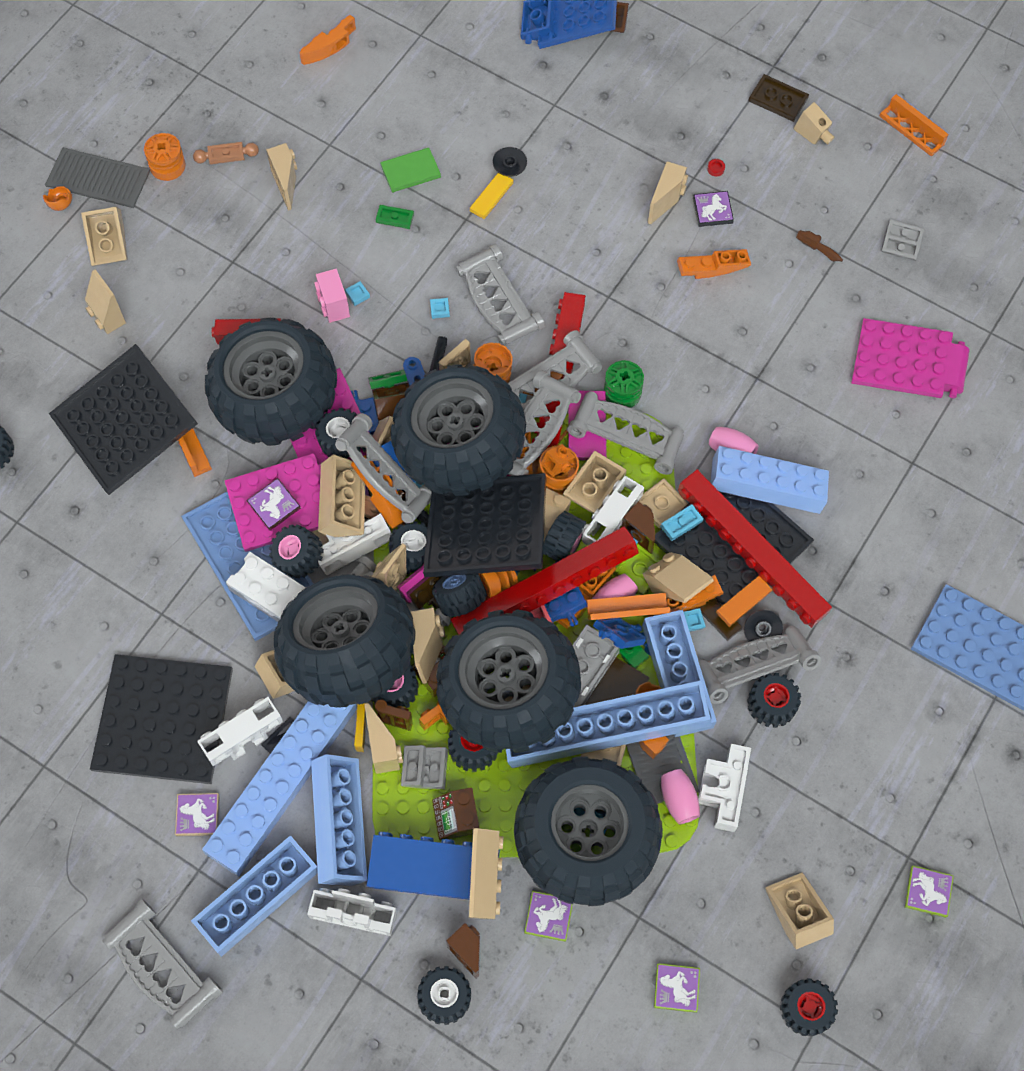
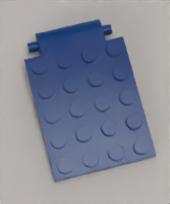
[521,0,617,49]

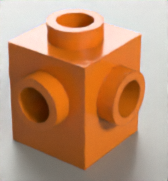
[540,444,575,477]

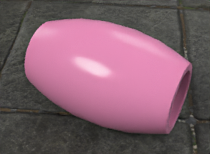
[709,427,759,454]
[593,573,638,599]
[661,769,700,824]

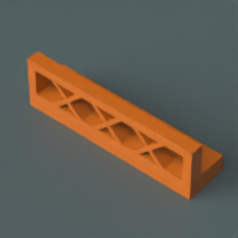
[879,94,949,156]
[178,428,212,477]
[586,593,670,620]

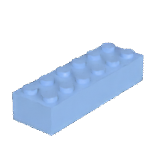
[710,446,829,514]
[642,610,717,737]
[311,754,367,886]
[191,835,318,957]

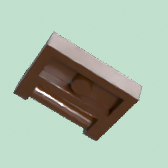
[375,700,413,731]

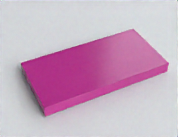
[568,391,607,460]

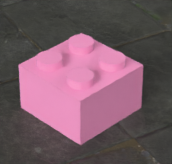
[314,268,350,323]

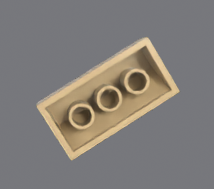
[318,455,365,537]
[469,828,503,919]

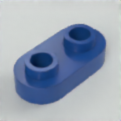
[403,357,425,387]

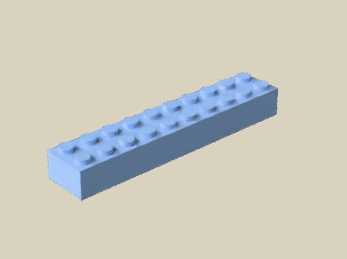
[506,680,712,768]
[202,701,357,877]

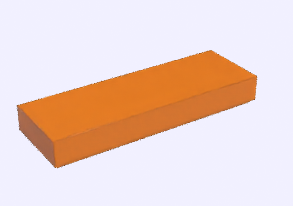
[716,576,773,627]

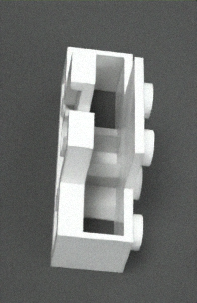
[582,476,644,545]
[318,514,392,575]
[197,697,283,766]
[698,744,751,832]
[307,888,397,936]

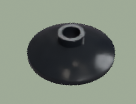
[493,147,527,177]
[744,610,783,642]

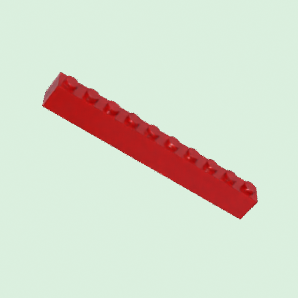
[532,292,586,458]
[678,469,832,628]
[450,526,639,636]

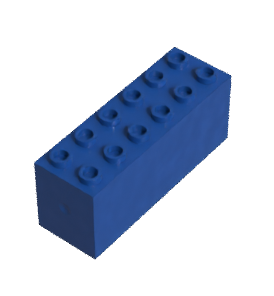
[367,832,500,900]

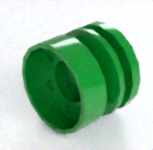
[604,360,644,408]

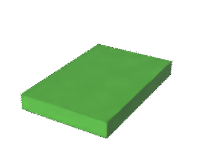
[380,147,441,193]

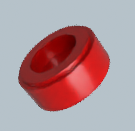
[707,159,725,177]

